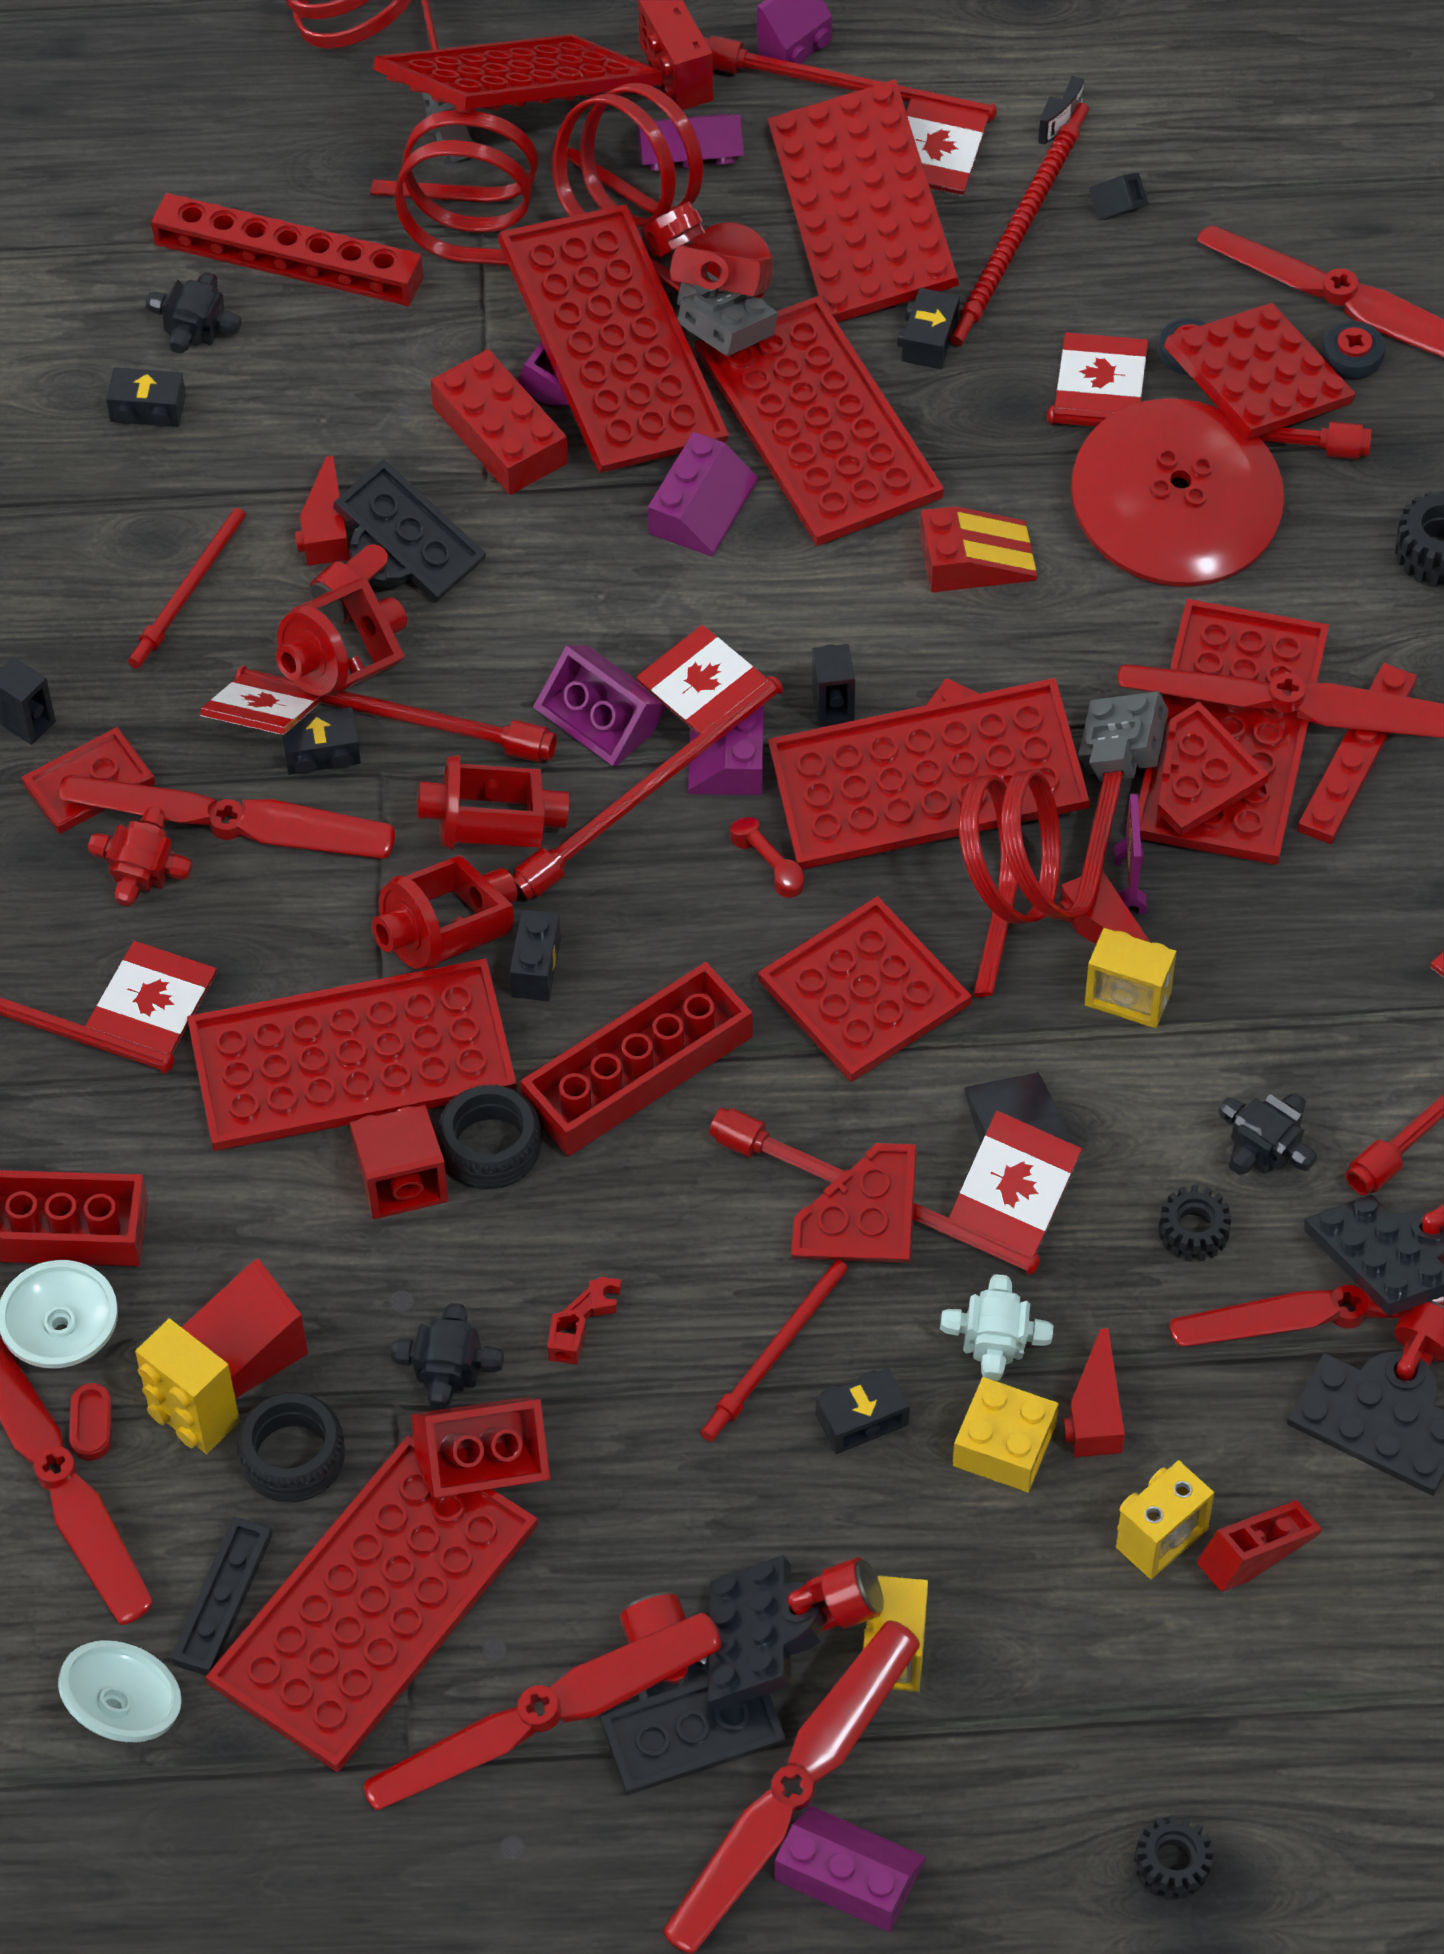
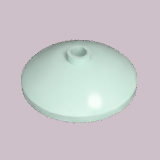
[0,1260,118,1368]
[58,1641,181,1742]

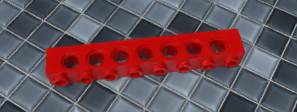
[151,193,424,307]

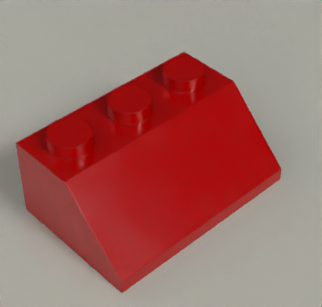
[411,1397,550,1498]

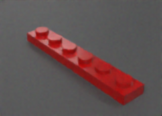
[1297,663,1417,845]

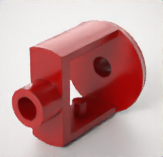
[671,222,773,299]
[276,578,407,696]
[417,754,569,851]
[372,855,517,969]

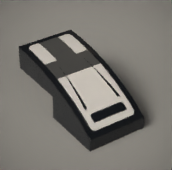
[1038,76,1085,145]

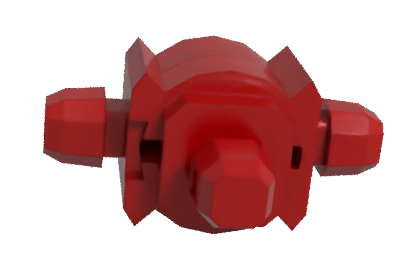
[88,807,193,907]

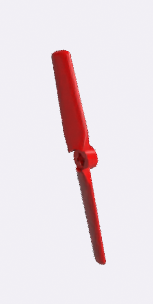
[1197,225,1444,358]
[1117,664,1444,738]
[59,775,395,859]
[1169,1285,1444,1347]
[0,1336,153,1625]
[364,1613,721,1810]
[663,1620,920,1953]

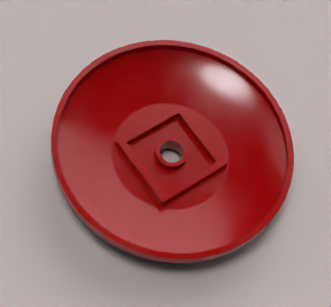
[1071,398,1284,587]

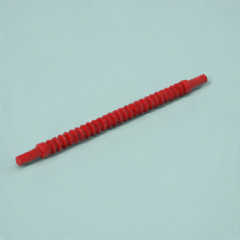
[950,102,1089,346]

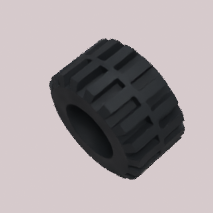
[1395,490,1444,587]

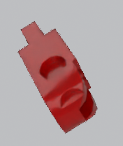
[639,202,705,258]

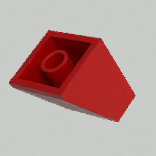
[350,1105,449,1220]
[181,1259,308,1399]

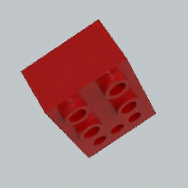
[638,0,714,110]

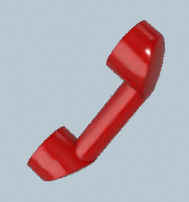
[730,817,804,898]

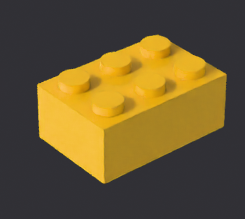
[135,1318,240,1455]

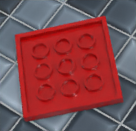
[1164,303,1356,439]
[758,896,972,1082]

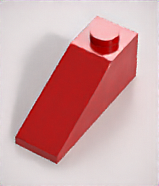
[295,456,350,566]
[1058,870,1151,945]
[1063,1328,1124,1457]
[1196,1500,1323,1592]

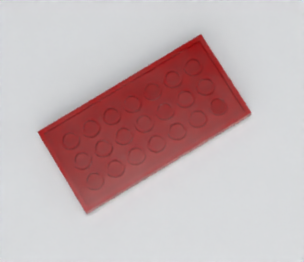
[373,34,664,113]
[767,79,960,322]
[497,204,729,473]
[695,296,944,546]
[1138,599,1329,865]
[768,678,1090,869]
[187,958,517,1151]
[205,1435,538,1773]

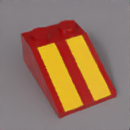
[920,506,1037,593]

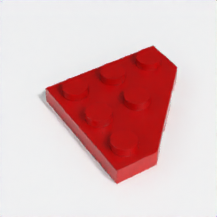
[1157,702,1269,836]
[791,1143,917,1263]

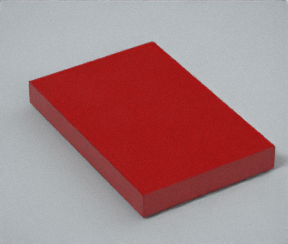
[21,727,155,834]

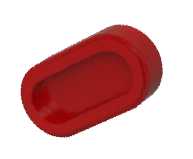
[69,1383,112,1461]

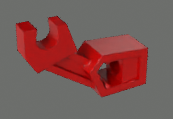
[547,1277,622,1365]

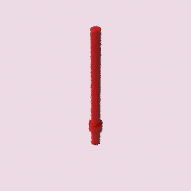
[128,508,246,669]
[700,1260,848,1442]

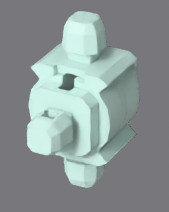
[940,1274,1053,1381]

